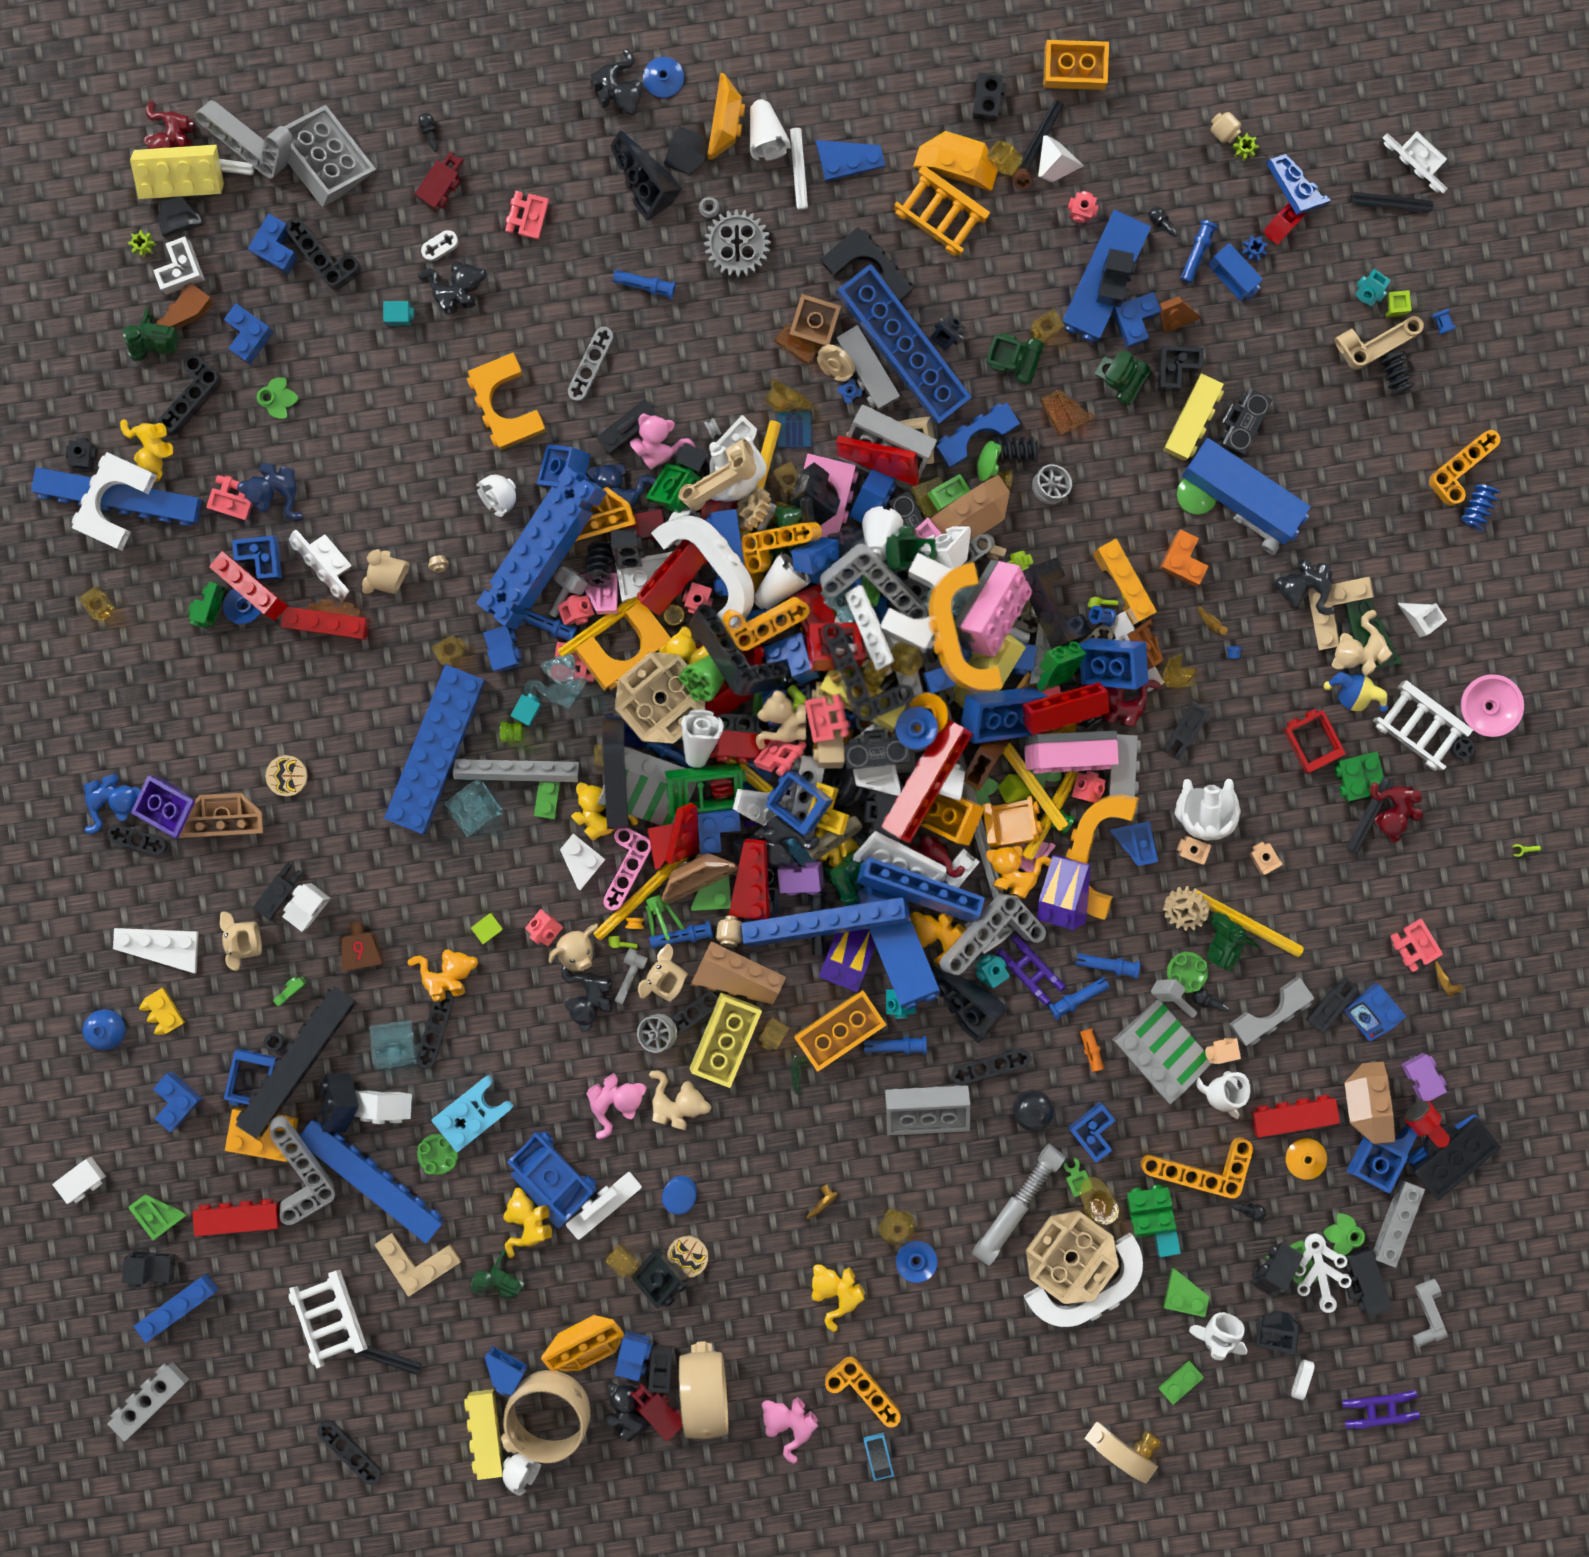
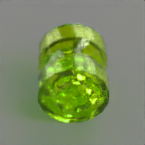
[500,721,523,743]

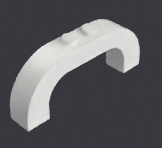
[651,516,754,627]
[1024,1233,1143,1327]

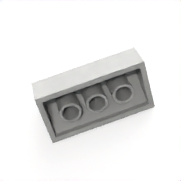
[885,1085,970,1135]

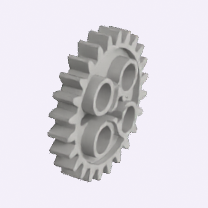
[704,209,771,278]

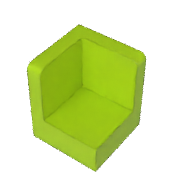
[1386,290,1412,318]
[998,774,1032,803]
[471,912,503,944]

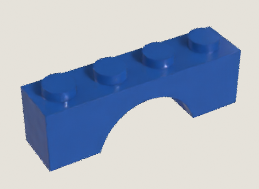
[936,403,1020,470]
[133,1273,219,1343]

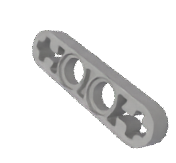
[568,327,614,402]

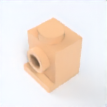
[1177,836,1212,865]
[1249,841,1283,875]
[1205,1038,1241,1064]

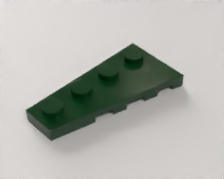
[1344,598,1402,672]

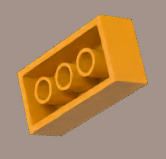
[794,989,886,1072]

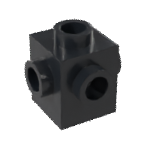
[930,314,966,351]
[65,437,98,469]

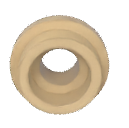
[428,555,449,573]

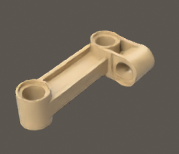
[1334,316,1424,370]
[679,438,757,511]

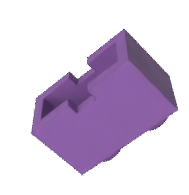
[777,861,825,895]
[1401,1053,1447,1101]

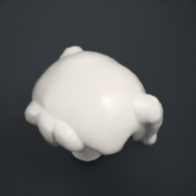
[704,437,767,502]
[1175,779,1241,840]

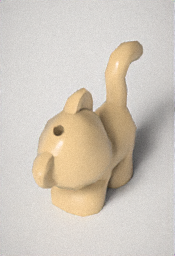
[1332,610,1393,677]
[756,691,806,750]
[649,1070,711,1130]

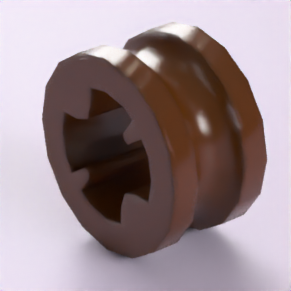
[1013,169,1032,190]

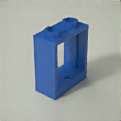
[1207,243,1263,302]
[765,770,833,835]
[224,1049,279,1106]

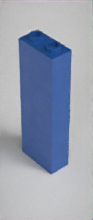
[1060,209,1151,343]
[1182,438,1311,545]
[858,887,940,1010]

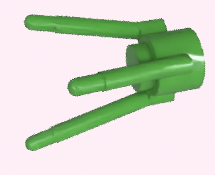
[645,895,685,941]

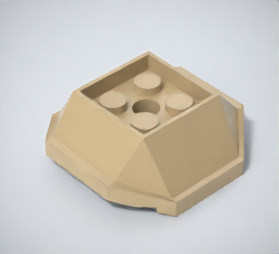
[615,652,705,743]
[1026,1210,1119,1304]

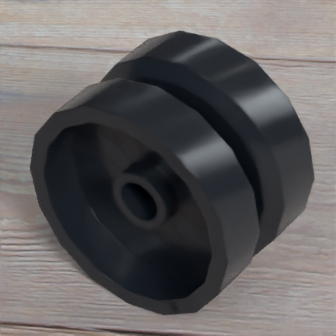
[822,761,870,809]

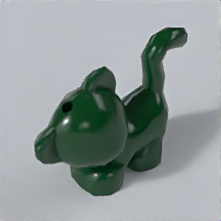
[753,505,804,558]

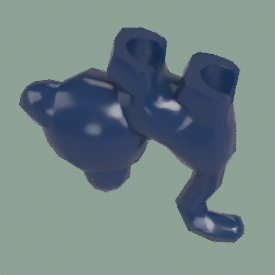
[237,463,303,521]
[588,464,657,508]

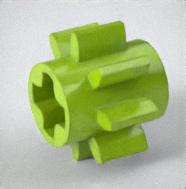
[1232,133,1259,161]
[128,230,156,257]
[1007,551,1033,571]

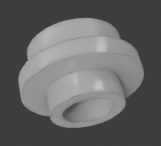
[699,197,719,218]

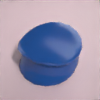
[662,1176,697,1215]

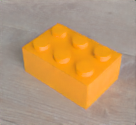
[1043,40,1109,90]
[921,793,985,845]
[225,1107,298,1162]

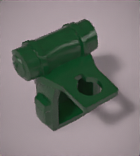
[123,307,179,361]
[986,333,1044,385]
[1095,351,1151,406]
[885,525,937,573]
[823,849,864,907]
[1206,912,1259,972]
[470,1249,524,1300]

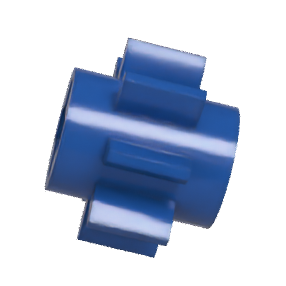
[1242,235,1268,262]

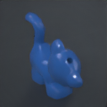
[83,773,141,834]

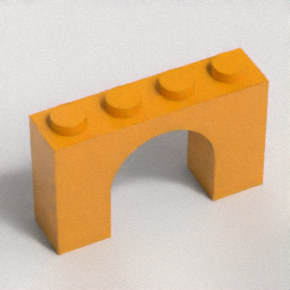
[466,352,547,450]
[1093,539,1157,625]
[575,602,671,691]

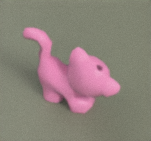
[630,413,695,470]
[586,1073,647,1140]
[762,1397,818,1464]

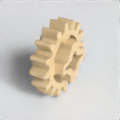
[736,487,771,531]
[1163,886,1210,931]

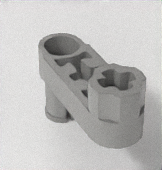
[1413,1278,1448,1348]

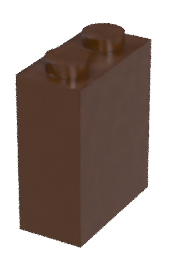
[964,738,1012,791]

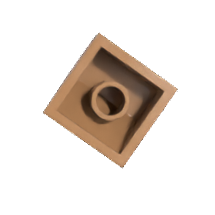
[789,294,842,345]

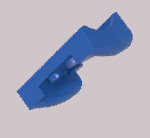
[507,1131,597,1221]

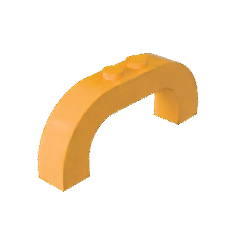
[929,563,1003,692]
[1066,794,1139,920]

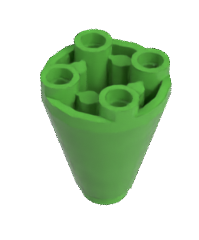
[679,655,725,702]

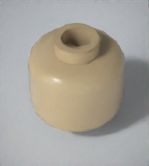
[1211,112,1242,143]
[716,916,743,947]

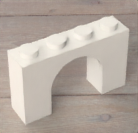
[72,452,157,551]
[880,553,962,653]

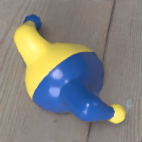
[1324,672,1388,712]

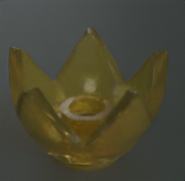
[1162,653,1197,689]
[878,1209,915,1246]

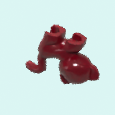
[144,101,195,149]
[1102,679,1161,727]
[1370,782,1423,843]
[909,836,965,878]

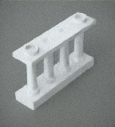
[1373,680,1473,771]
[289,1270,368,1368]

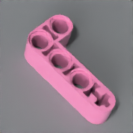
[604,828,651,910]

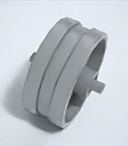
[1032,464,1072,505]
[637,1013,677,1053]

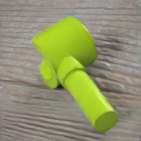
[1088,597,1118,608]
[1512,844,1541,857]
[608,936,637,949]

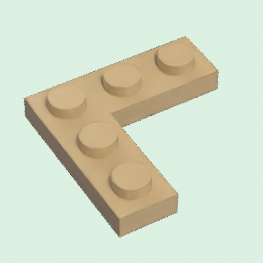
[1308,577,1374,650]
[375,1232,461,1297]

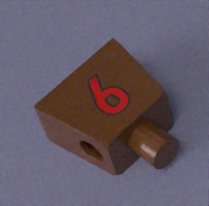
[342,921,384,971]

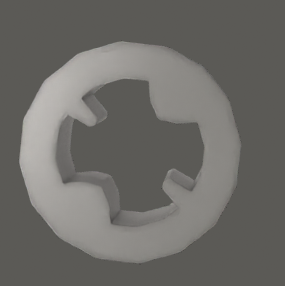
[704,418,721,439]

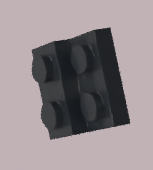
[631,1248,689,1309]

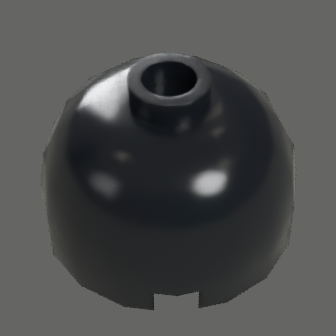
[1012,1089,1054,1132]

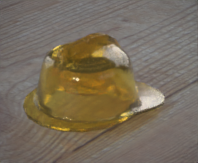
[765,379,812,412]
[1080,1177,1119,1225]

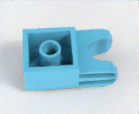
[431,1075,514,1152]

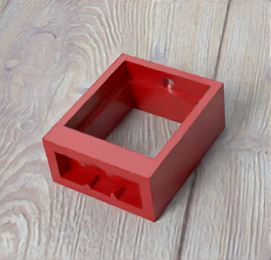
[806,623,866,671]
[1283,708,1346,773]

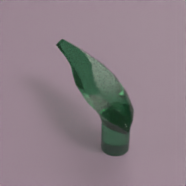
[791,1055,809,1094]

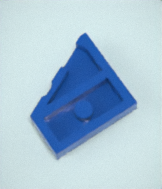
[1110,821,1158,866]

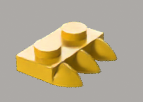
[139,987,185,1035]

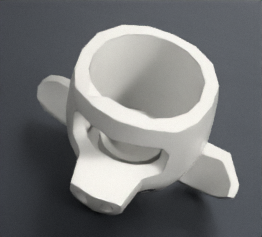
[1196,1071,1250,1119]
[1189,1313,1247,1360]

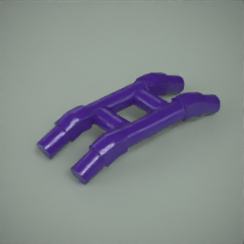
[996,934,1066,1006]
[1342,1390,1420,1429]

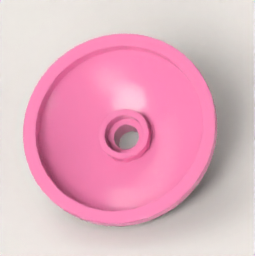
[1461,675,1524,737]

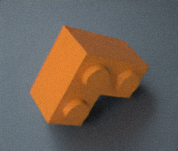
[1159,529,1208,587]

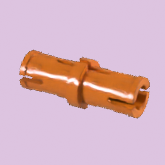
[1080,1028,1105,1072]

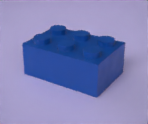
[1079,638,1149,689]

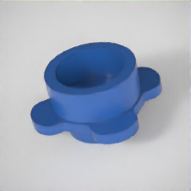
[838,379,862,404]

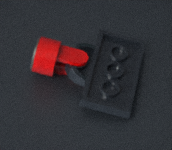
[1405,1101,1502,1201]

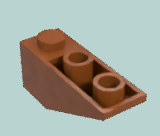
[156,282,215,330]

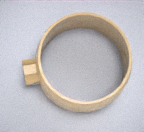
[679,1341,728,1439]
[501,1370,590,1463]

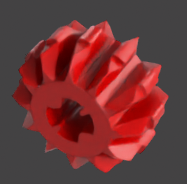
[710,763,734,799]

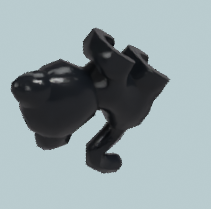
[590,49,643,115]
[418,262,487,315]
[1273,560,1335,615]
[753,815,820,867]
[561,965,613,1033]
[604,1383,650,1442]

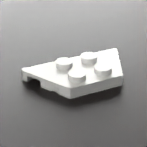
[853,723,901,796]

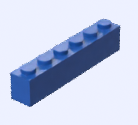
[856,857,985,923]

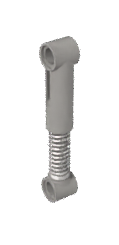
[971,1144,1066,1266]

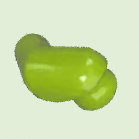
[787,685,807,711]

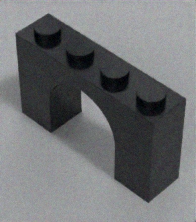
[821,226,912,302]
[1022,557,1091,649]

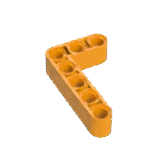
[1140,1137,1253,1198]

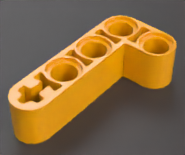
[1429,430,1500,506]
[741,523,822,573]
[722,597,809,651]
[825,1357,901,1427]

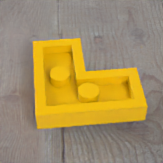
[808,782,849,835]

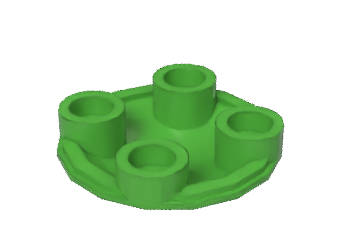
[977,441,1001,481]
[1177,478,1217,515]
[1167,952,1208,993]
[417,1134,458,1175]

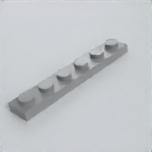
[453,759,579,782]

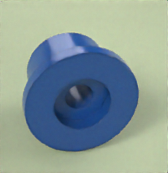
[1226,646,1243,658]

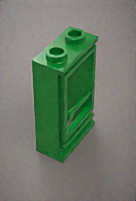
[665,763,746,817]

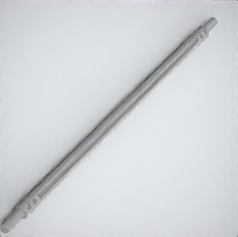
[912,609,1009,924]

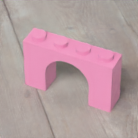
[804,454,858,538]

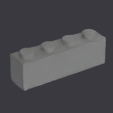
[835,325,900,411]
[1107,735,1141,818]

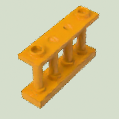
[894,165,990,257]

